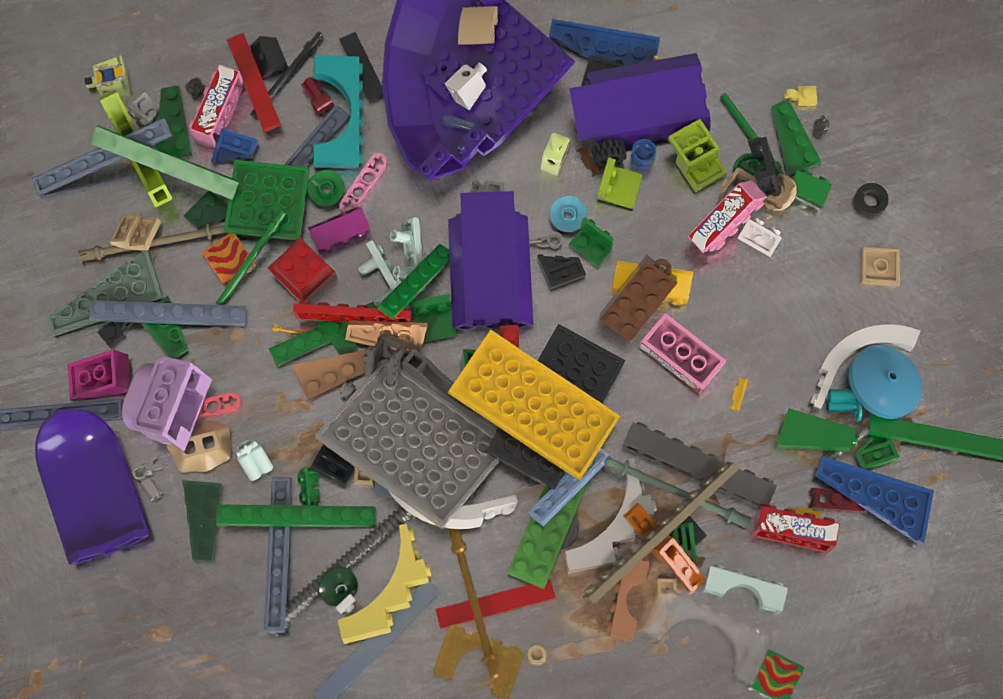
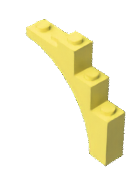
[338,523,431,644]

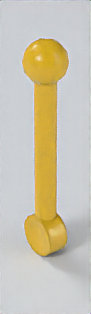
[272,325,306,335]

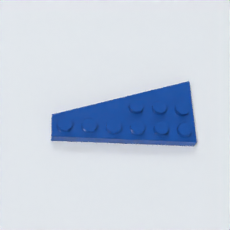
[549,19,660,66]
[816,456,934,546]

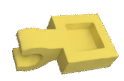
[784,86,817,106]

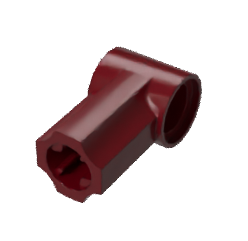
[301,77,334,115]

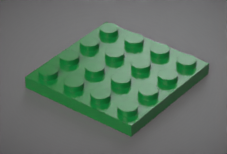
[224,160,310,240]

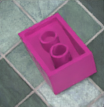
[68,349,130,401]

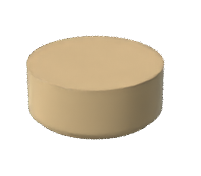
[526,644,547,665]

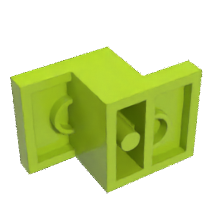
[668,119,728,193]

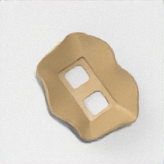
[166,420,232,473]

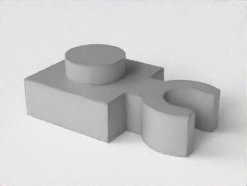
[470,180,504,193]

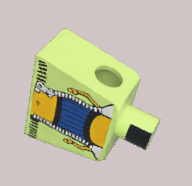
[84,56,131,96]
[540,133,571,176]

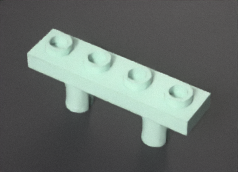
[390,217,425,292]
[357,240,412,310]

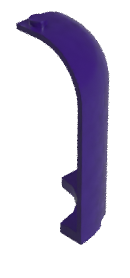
[35,408,149,565]

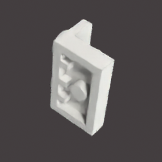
[738,217,783,257]

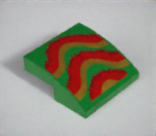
[750,649,805,699]

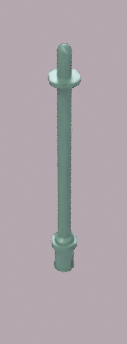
[606,458,751,529]

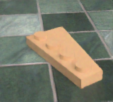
[345,320,428,354]

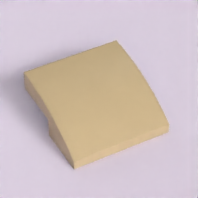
[458,6,497,45]
[110,213,161,250]

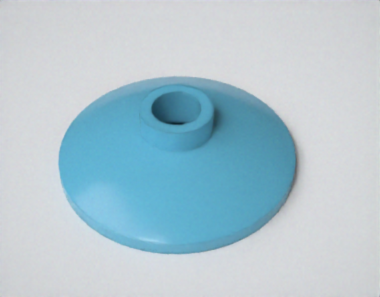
[550,196,588,232]

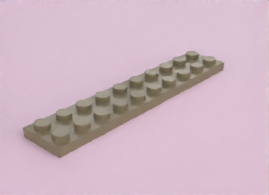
[581,462,740,604]

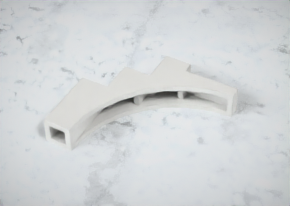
[565,458,657,573]

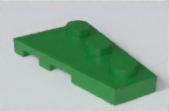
[141,296,187,359]

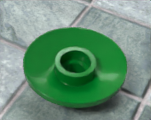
[307,170,345,206]

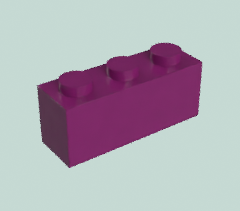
[307,206,370,252]

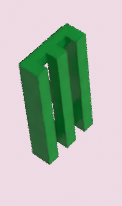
[673,523,698,563]

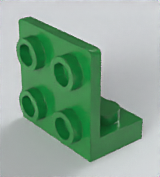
[569,217,614,268]
[412,294,457,343]

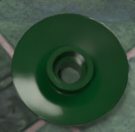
[319,567,358,606]

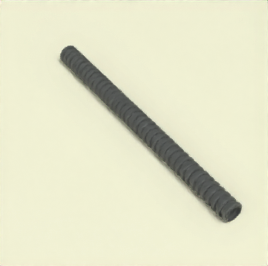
[263,507,414,635]

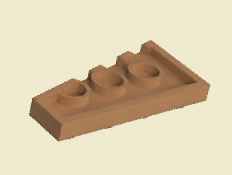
[292,349,378,399]

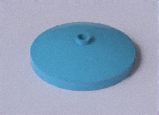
[849,345,922,419]

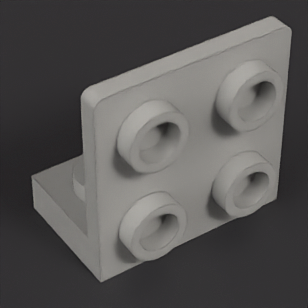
[125,88,159,128]

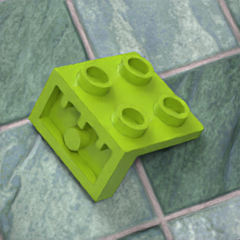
[597,157,643,209]

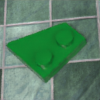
[855,435,900,470]

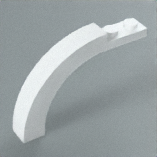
[810,324,920,413]
[389,491,518,529]

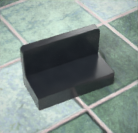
[250,36,288,78]

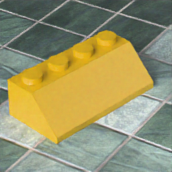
[611,261,693,306]

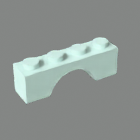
[703,564,788,613]

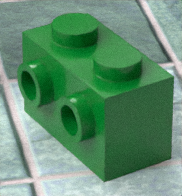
[793,169,832,207]

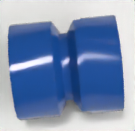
[630,139,656,171]

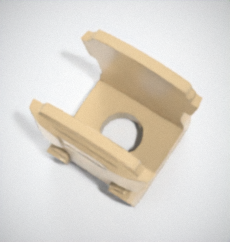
[717,168,758,204]

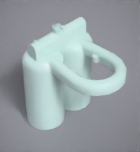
[236,440,273,481]

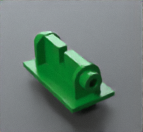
[297,466,320,506]

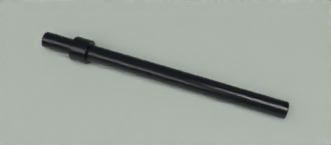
[250,31,324,119]

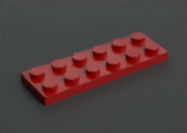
[293,301,411,322]

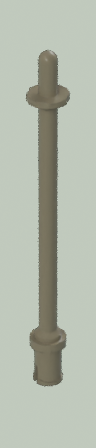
[78,223,225,262]

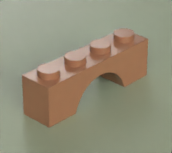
[606,560,649,642]

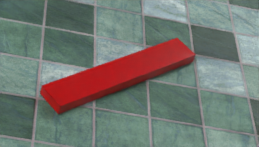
[226,33,281,132]
[435,579,556,629]

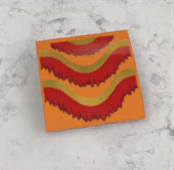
[201,233,255,284]

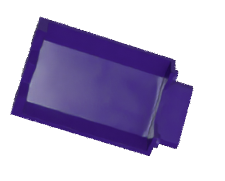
[569,53,711,146]
[448,191,534,331]

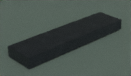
[339,32,384,103]

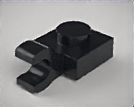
[97,322,132,348]

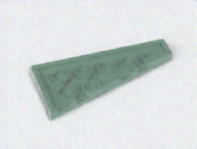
[47,250,163,337]

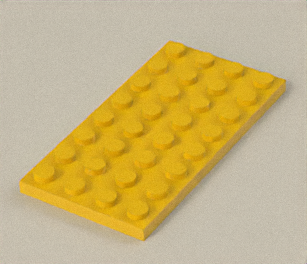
[448,330,621,480]

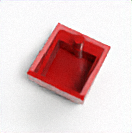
[267,237,337,302]

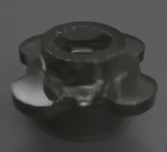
[185,77,206,98]
[813,115,829,136]

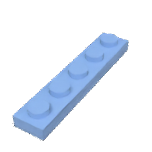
[528,448,611,526]

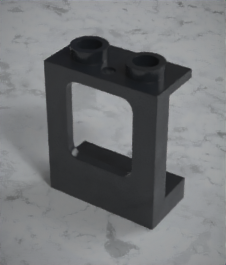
[748,137,780,196]

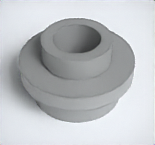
[339,380,356,399]

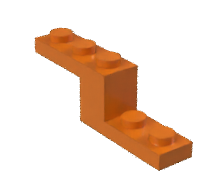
[623,503,706,593]

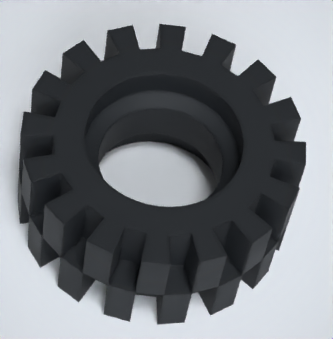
[591,140,627,167]

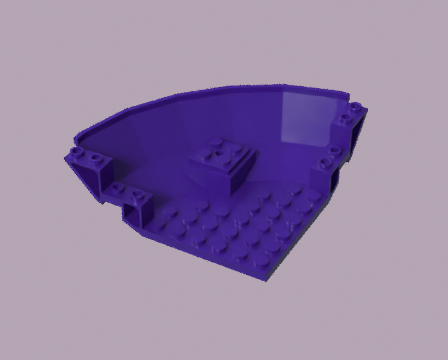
[382,0,575,181]

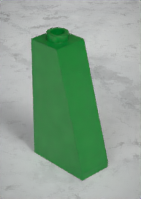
[776,408,859,452]

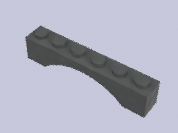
[402,349,499,434]

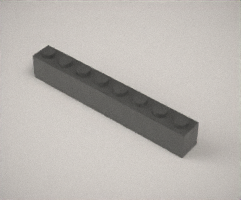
[622,422,777,508]

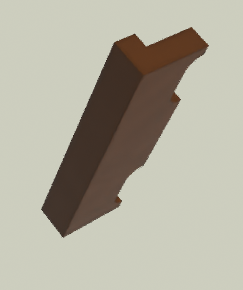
[576,145,600,177]

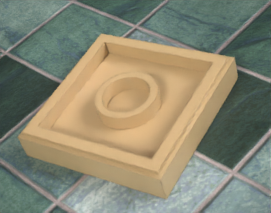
[860,246,900,287]

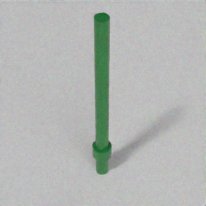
[720,93,786,176]
[215,210,287,305]

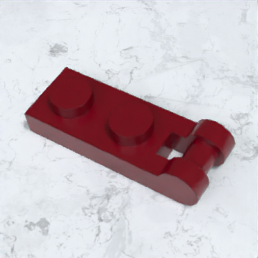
[810,488,865,513]

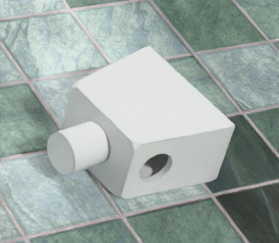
[445,63,487,110]

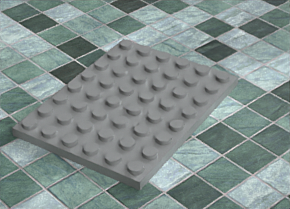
[315,358,499,529]

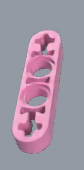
[340,153,387,213]

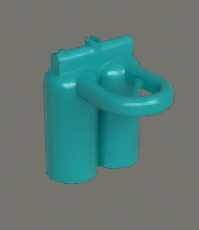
[826,389,862,421]

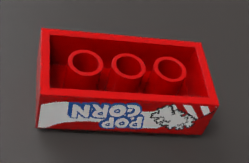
[752,504,840,553]

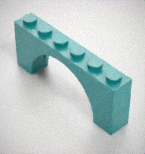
[313,55,363,169]

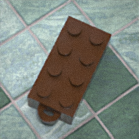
[599,255,677,342]

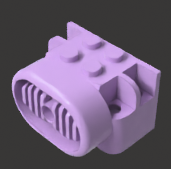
[122,357,212,451]

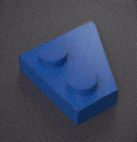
[210,128,258,164]

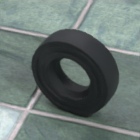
[854,183,889,217]

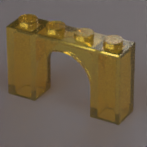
[433,625,525,699]

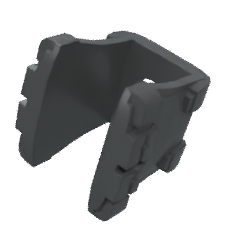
[364,334,407,385]

